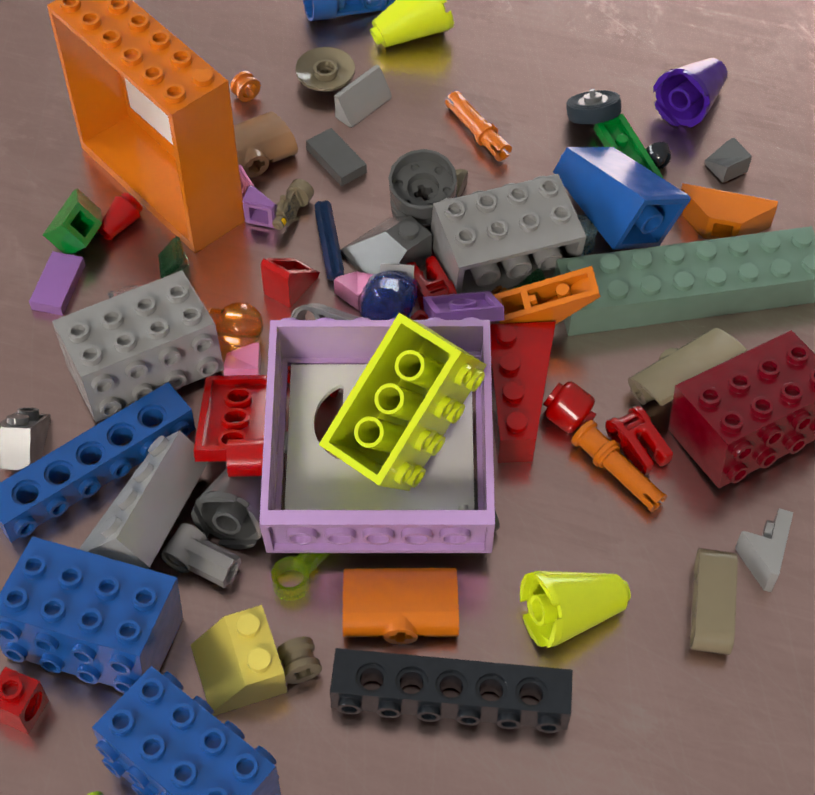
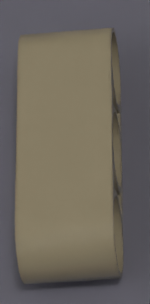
[690,548,738,655]

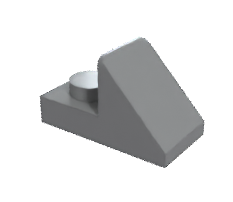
[735,508,794,592]

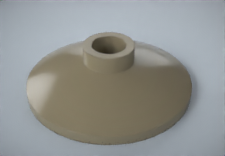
[296,47,355,91]

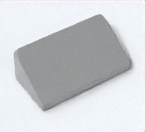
[335,65,391,127]

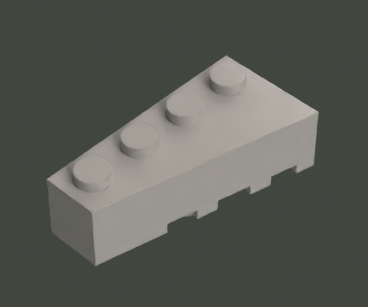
[79,430,208,569]

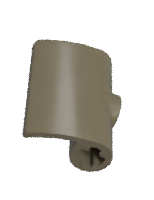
[628,328,747,406]

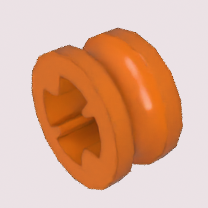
[230,71,261,102]

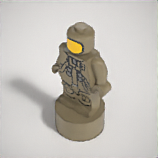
[272,179,314,230]

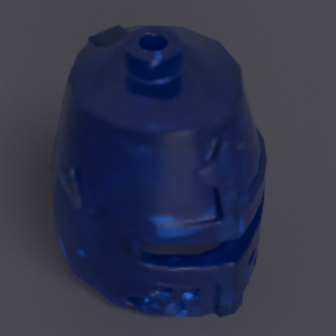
[359,270,418,320]

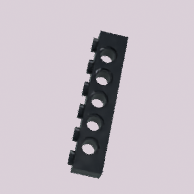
[330,648,573,733]

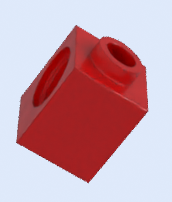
[0,666,49,735]

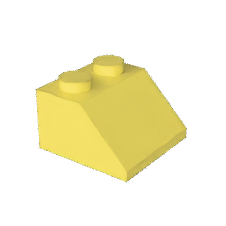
[191,605,287,716]

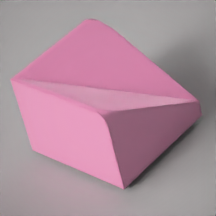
[334,271,380,311]
[223,343,261,376]

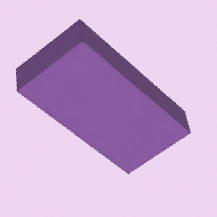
[29,251,85,316]

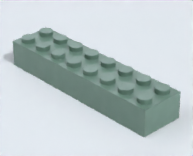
[554,226,815,336]

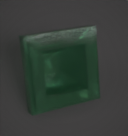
[158,236,189,278]

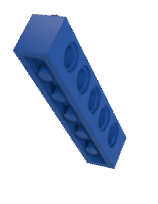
[0,382,196,543]

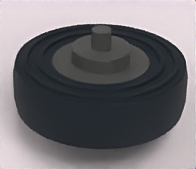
[566,89,622,125]

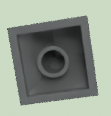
[340,215,432,277]

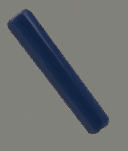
[314,200,344,281]

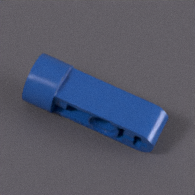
[303,0,395,21]

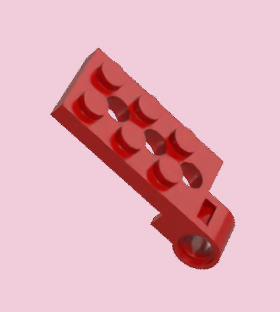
[194,375,267,477]

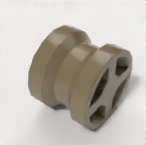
[277,636,322,684]

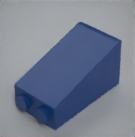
[553,147,691,250]

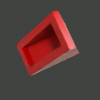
[261,258,320,308]

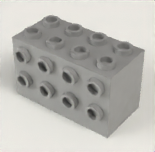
[430,174,586,294]
[52,270,224,422]

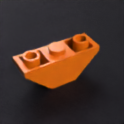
[681,183,778,239]

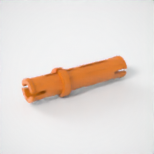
[445,91,512,161]

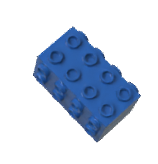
[0,536,183,694]
[92,666,281,795]

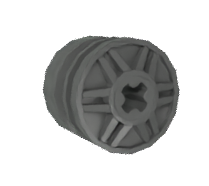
[388,149,457,232]

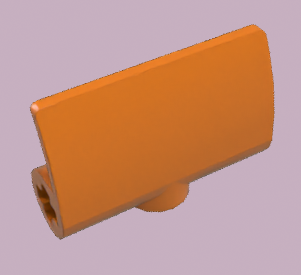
[343,568,459,645]

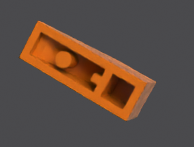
[494,266,601,325]

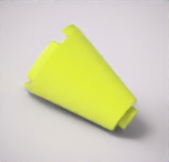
[370,0,454,48]
[519,571,631,648]

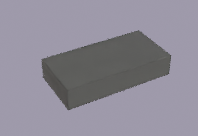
[306,128,367,186]

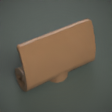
[234,111,298,177]

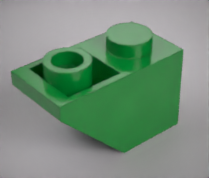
[43,188,102,255]

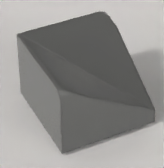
[704,138,752,183]

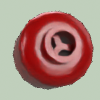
[543,381,597,433]

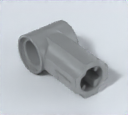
[160,523,241,588]

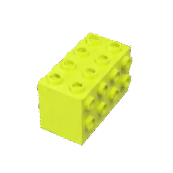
[319,313,487,491]

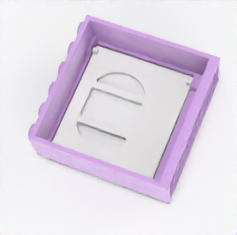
[259,317,495,553]

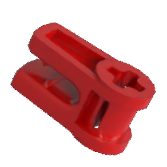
[406,255,457,311]
[605,406,673,476]

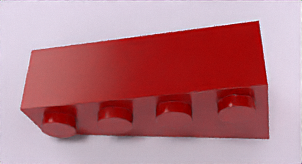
[490,322,556,463]

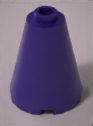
[653,58,728,128]

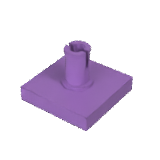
[423,291,504,322]

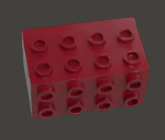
[668,330,815,488]

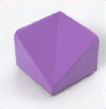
[243,185,277,228]

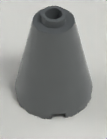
[191,468,262,550]

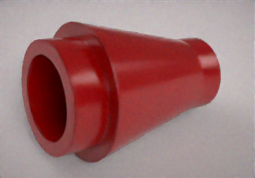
[98,192,143,240]

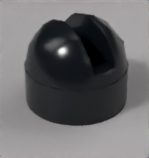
[646,142,671,169]

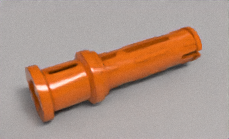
[571,420,667,512]

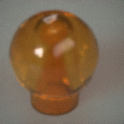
[209,302,264,349]

